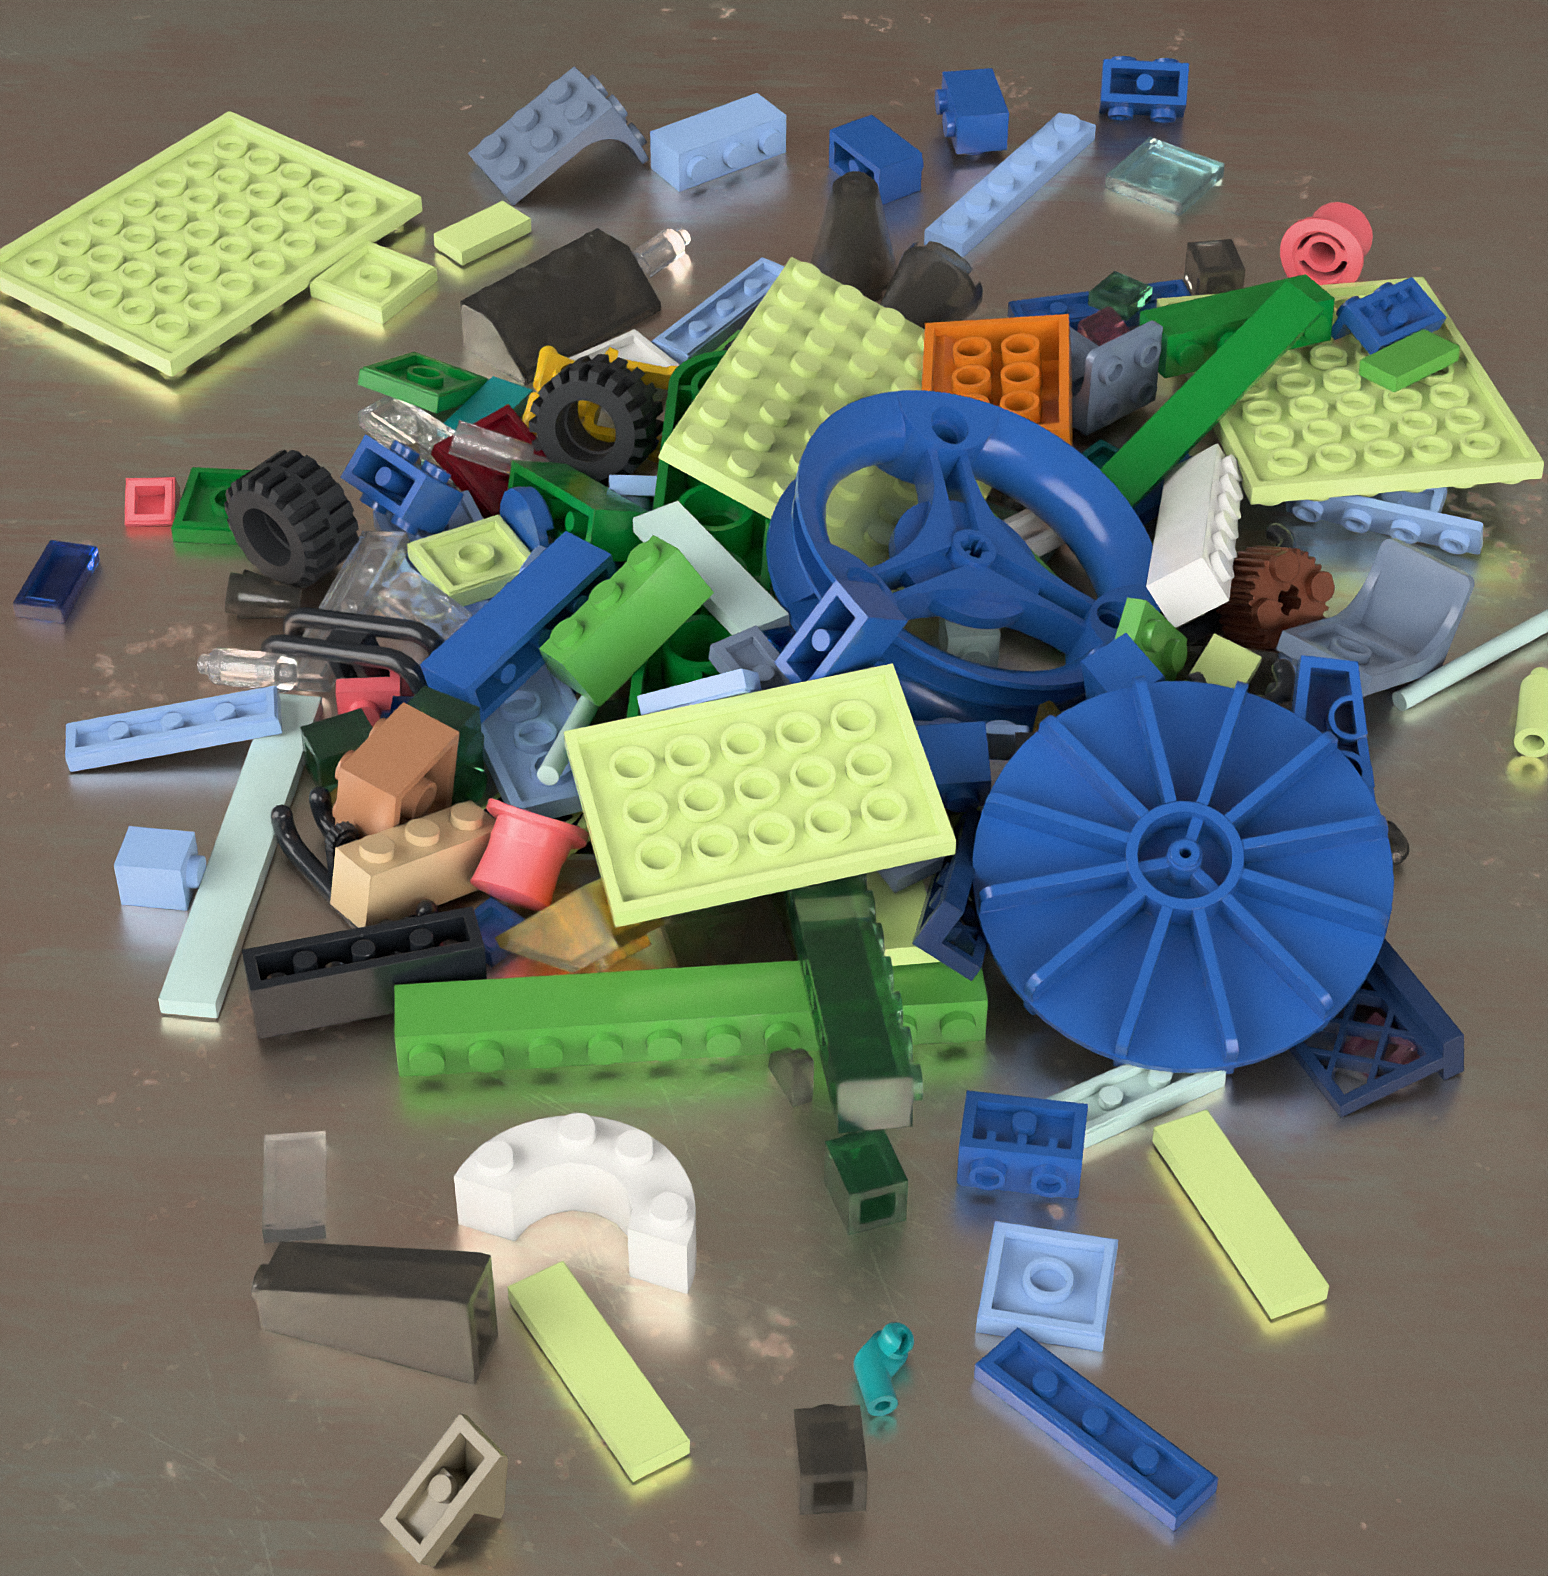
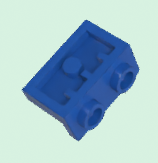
[1331,277,1447,355]
[957,1090,1088,1199]

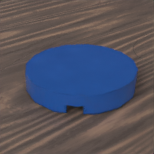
[500,486,554,552]

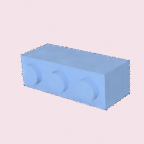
[650,93,786,192]

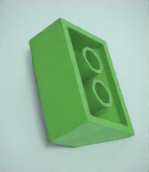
[539,535,714,707]

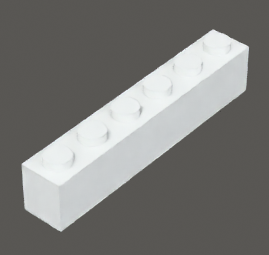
[1146,443,1243,628]

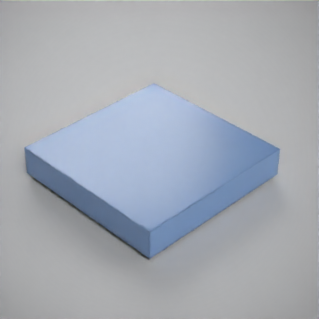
[976,1221,1119,1352]

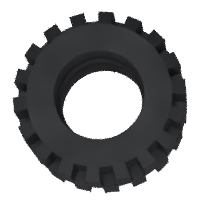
[529,354,664,487]
[224,450,359,590]

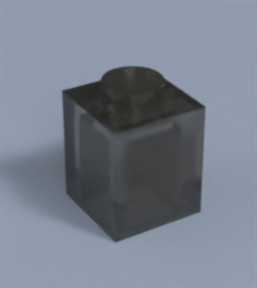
[1183,239,1246,296]
[793,1404,868,1515]

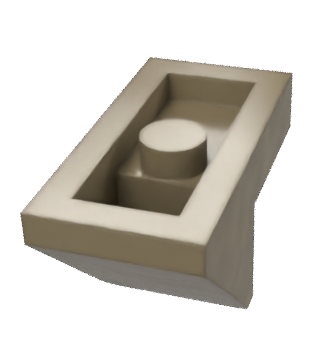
[379,1413,508,1567]

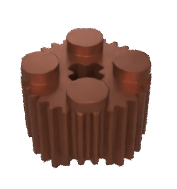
[1216,545,1335,652]

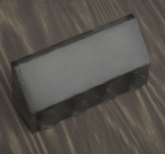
[460,228,661,386]

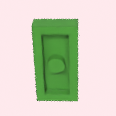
[1114,597,1187,681]

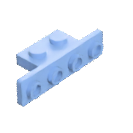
[1286,487,1483,555]

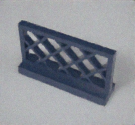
[1289,938,1464,1118]

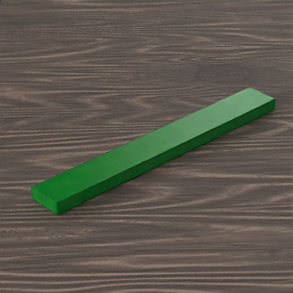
[1100,280,1324,509]

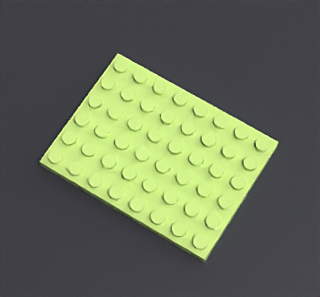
[0,111,422,377]
[658,256,992,590]
[1157,277,1544,506]

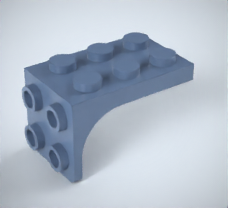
[468,66,649,206]
[1070,320,1163,436]
[1276,538,1474,697]

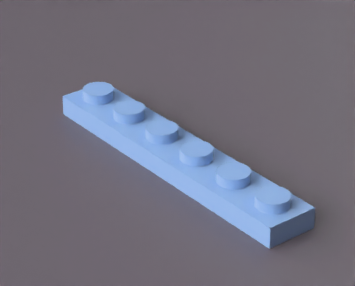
[924,112,1096,259]

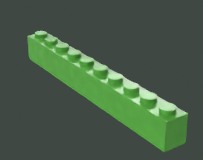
[394,956,988,1077]

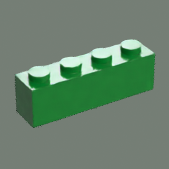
[1139,274,1335,379]
[508,460,649,562]

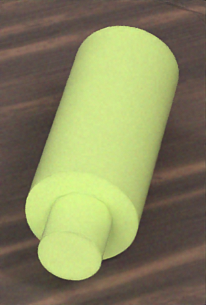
[1514,667,1548,757]

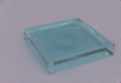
[1105,137,1225,216]

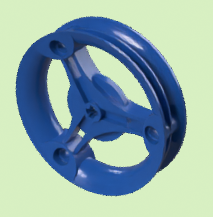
[766,390,1161,732]

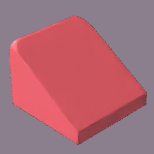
[125,477,180,527]

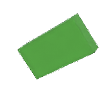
[1359,329,1460,393]

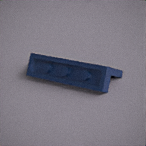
[912,805,987,981]

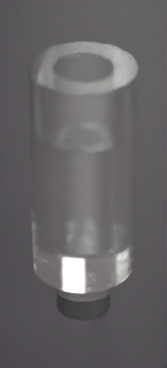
[613,228,690,290]
[448,420,550,475]
[197,647,298,693]

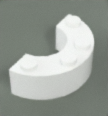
[454,1113,697,1294]

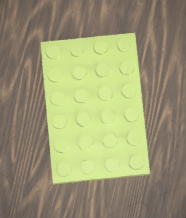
[564,663,956,927]

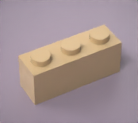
[330,800,496,928]

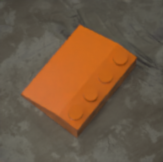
[922,314,1073,447]

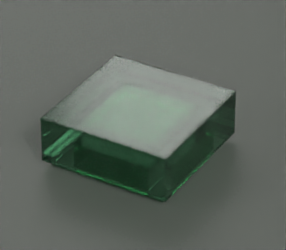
[1088,271,1153,321]

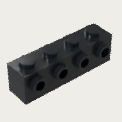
[242,906,487,1039]

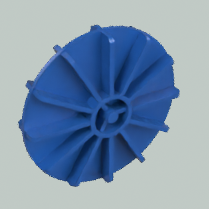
[972,675,1394,1075]

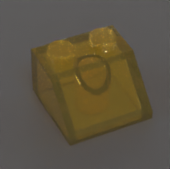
[495,878,665,973]

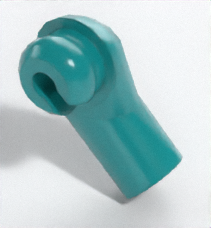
[853,1322,914,1416]

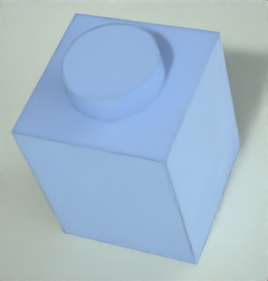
[114,826,206,911]

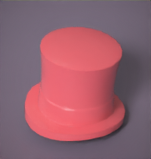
[1280,202,1373,285]
[470,798,589,912]

